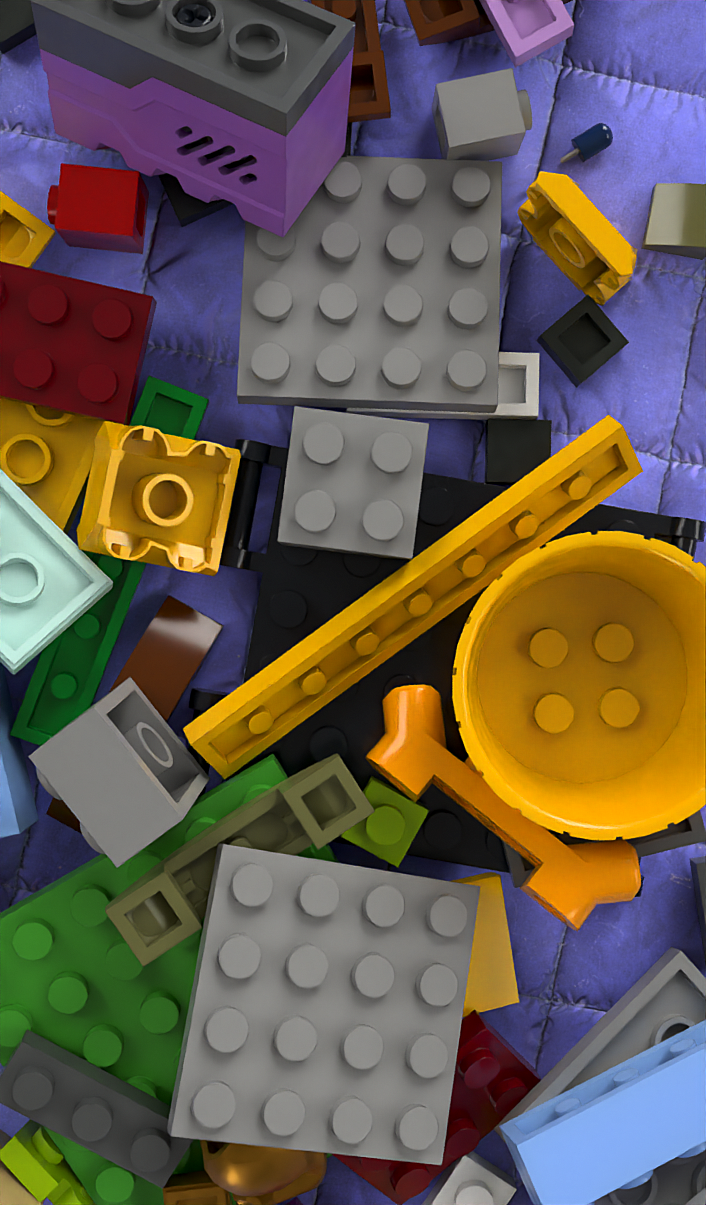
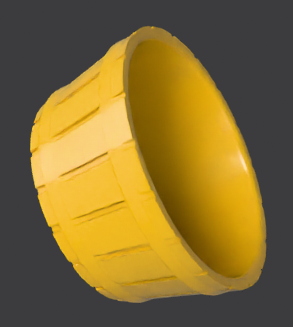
[452,531,706,840]

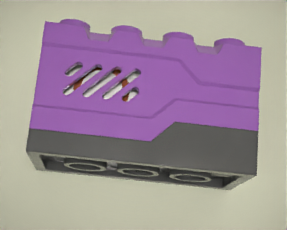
[30,0,356,237]

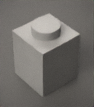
[432,68,532,161]

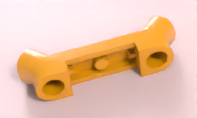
[365,684,641,931]

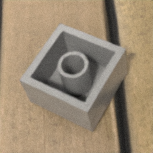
[277,406,429,561]
[28,677,210,868]

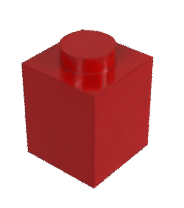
[47,163,149,254]

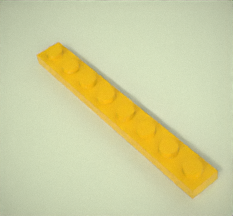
[183,415,643,779]

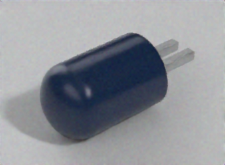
[560,123,613,163]

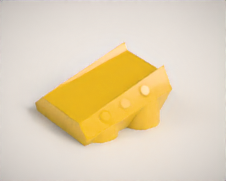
[517,171,638,306]
[76,421,241,576]

